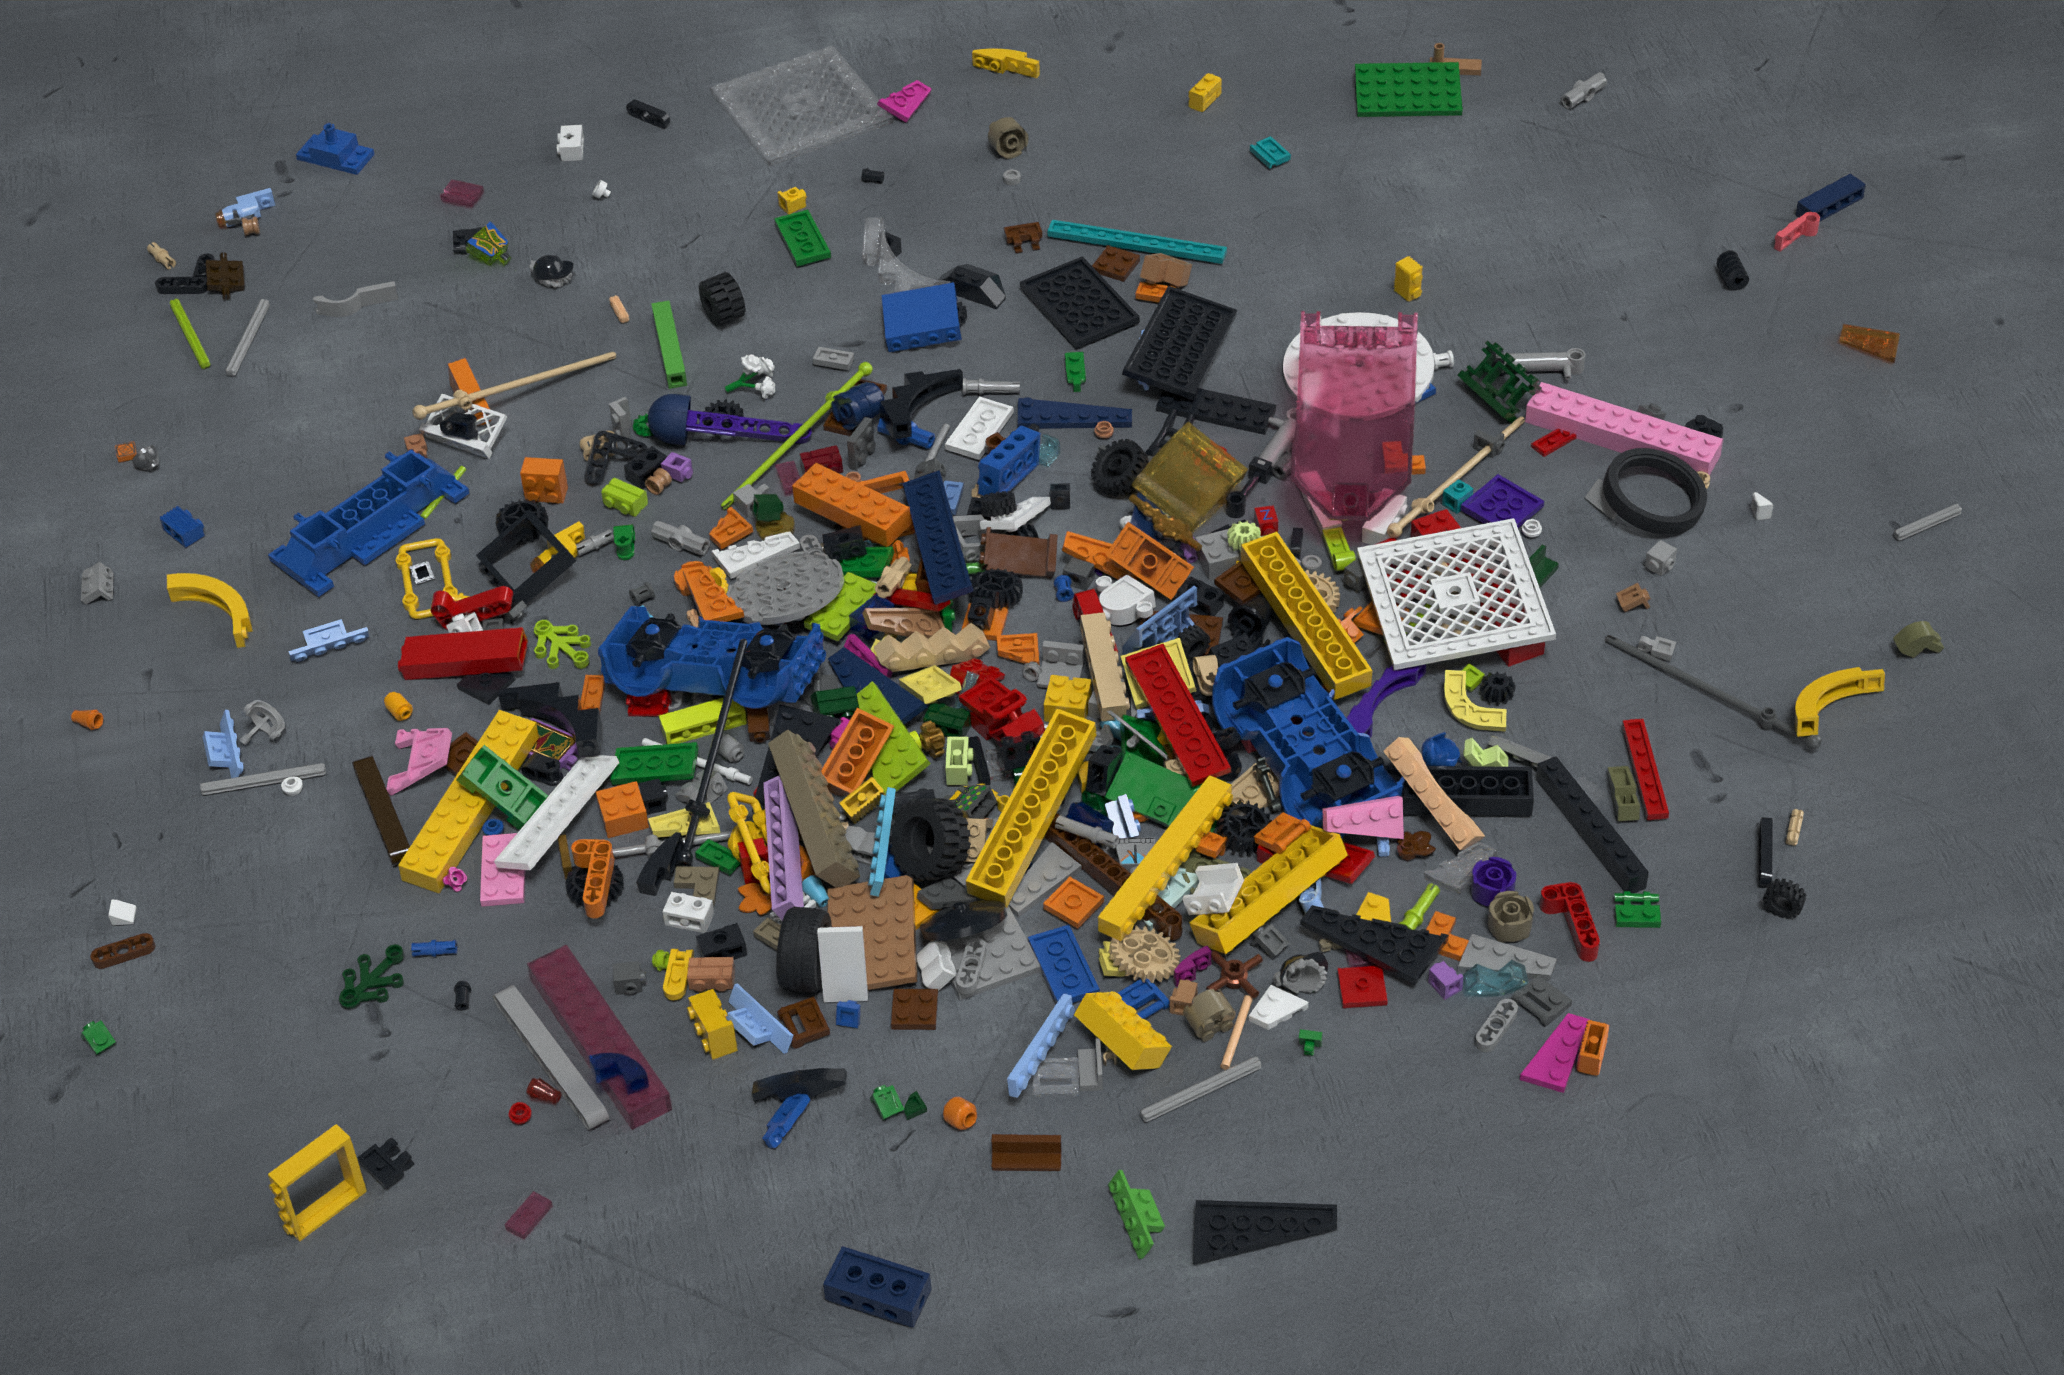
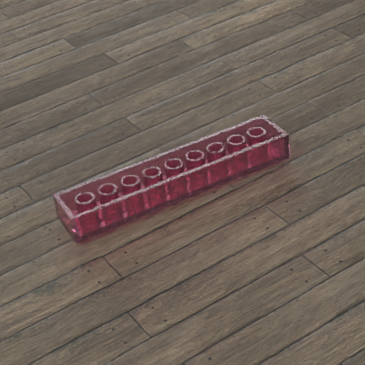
[527,945,672,1130]

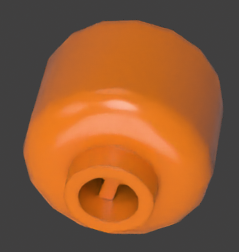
[943,1096,977,1130]

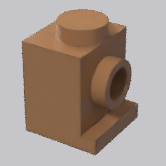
[1170,980,1198,1016]

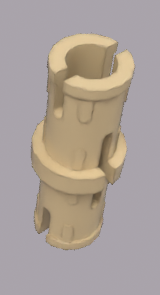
[147,242,176,269]

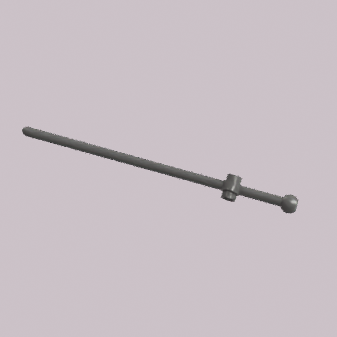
[1605,635,1822,750]

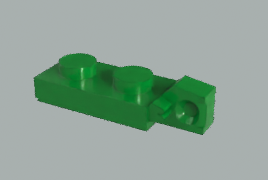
[1065,352,1086,392]

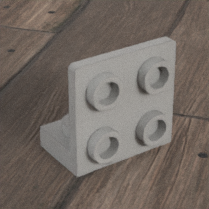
[1037,640,1085,688]

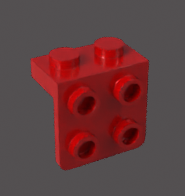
[950,658,1005,695]

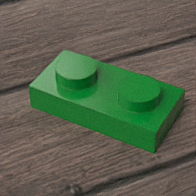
[695,839,741,875]

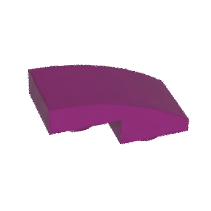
[1174,946,1211,987]

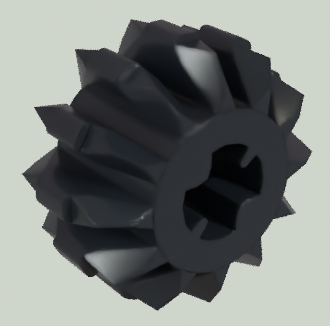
[1480,671,1516,705]

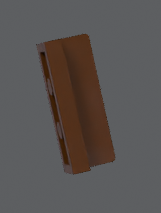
[991,1134,1062,1171]

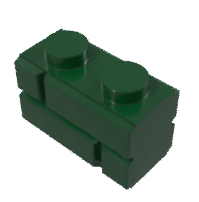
[810,686,859,718]
[923,703,971,737]

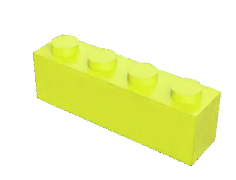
[659,697,747,744]

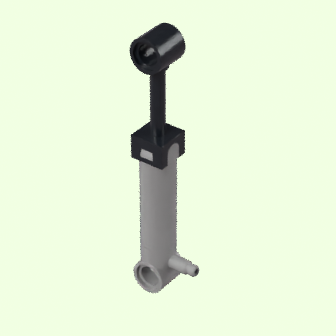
[1226,408,1306,519]

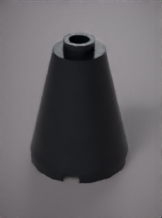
[1227,593,1274,641]

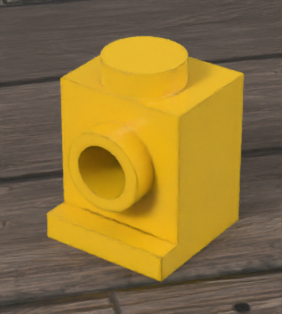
[777,187,807,215]

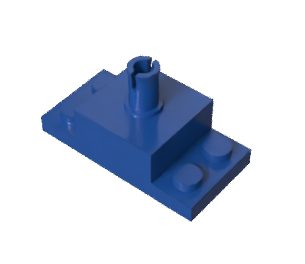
[296,123,375,175]

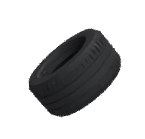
[776,906,832,993]

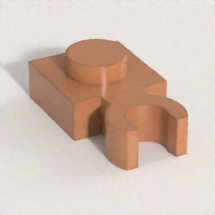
[404,433,428,458]

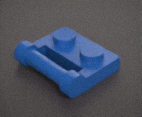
[1118,979,1170,1019]

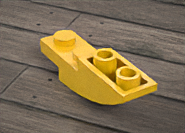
[972,48,1040,78]

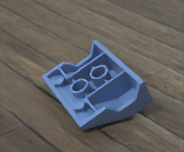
[1122,586,1197,655]

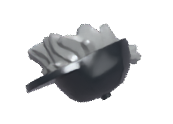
[529,255,574,288]
[1273,952,1328,993]

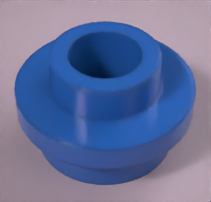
[482,819,504,836]

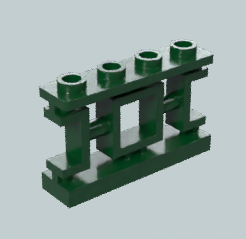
[1457,340,1542,423]

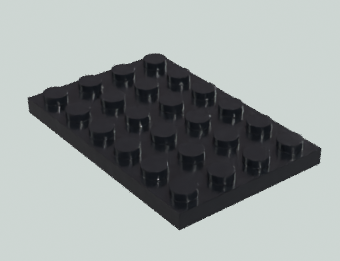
[1020,256,1140,349]

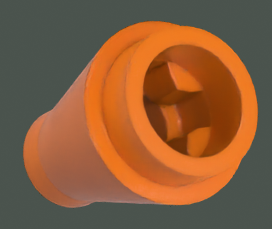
[71,710,103,730]

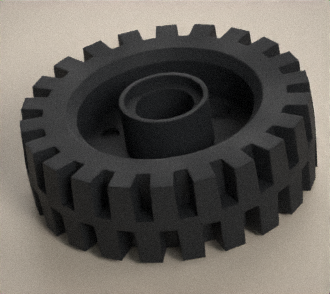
[1091,439,1149,496]

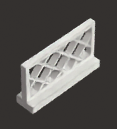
[419,394,507,459]

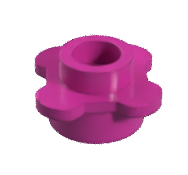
[443,867,467,892]

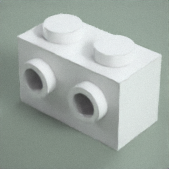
[663,892,714,933]

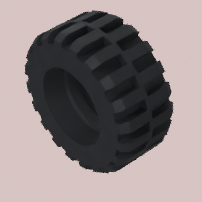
[890,798,971,881]

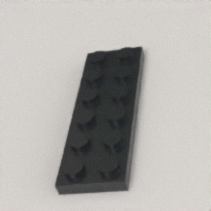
[1156,388,1276,435]

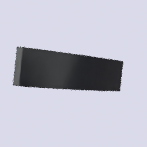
[752,1068,847,1101]

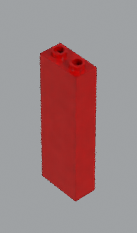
[398,627,528,680]

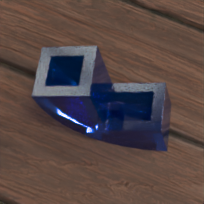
[588,1053,649,1095]

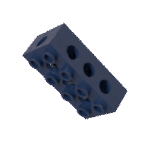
[823,1246,932,1328]

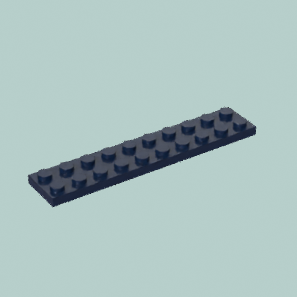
[903,470,974,605]

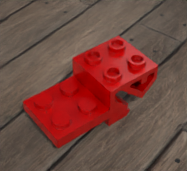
[959,676,1045,752]

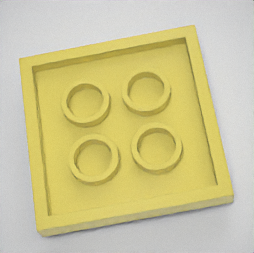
[1121,638,1196,709]

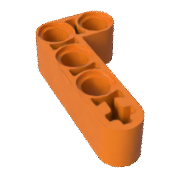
[571,839,614,919]

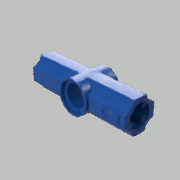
[877,418,935,449]

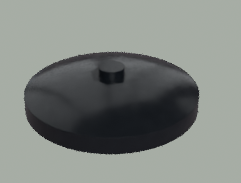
[920,900,1007,941]

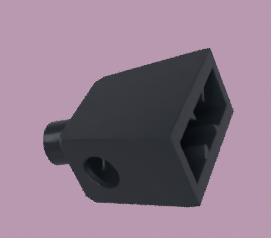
[1086,745,1122,797]

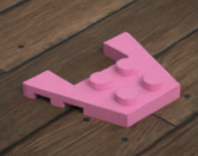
[386,728,452,796]

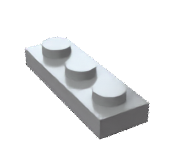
[1488,736,1552,768]

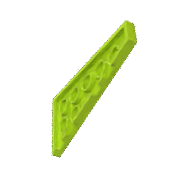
[857,681,931,793]

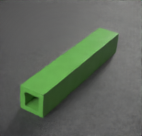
[651,300,687,389]

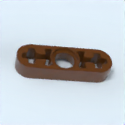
[90,933,155,969]

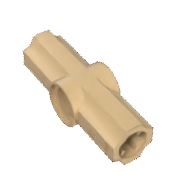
[875,557,912,598]

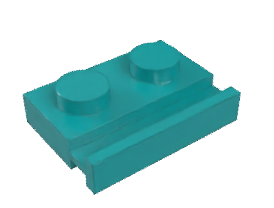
[1250,136,1291,169]

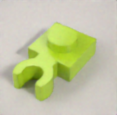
[1462,664,1485,692]

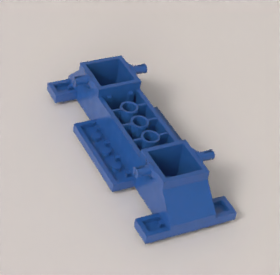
[268,450,470,597]

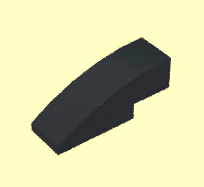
[636,832,684,896]

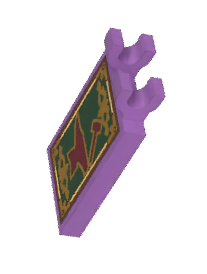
[527,718,579,771]

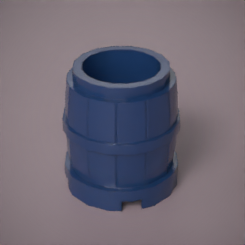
[831,382,885,430]

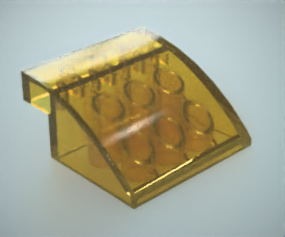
[1132,422,1248,533]

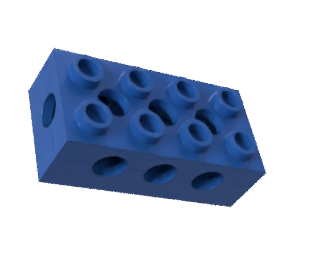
[977,426,1041,496]

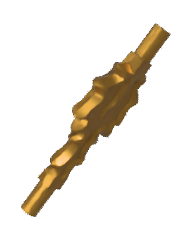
[1129,494,1202,551]

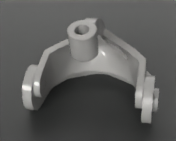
[240,700,285,745]

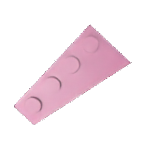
[1323,796,1404,839]

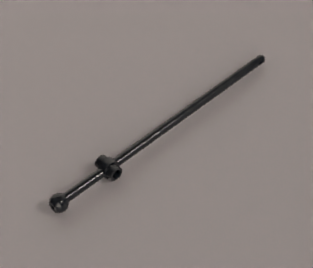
[676,638,748,866]

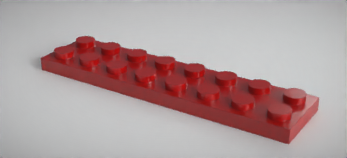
[1125,644,1231,787]

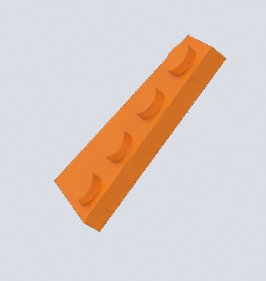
[683,566,744,622]

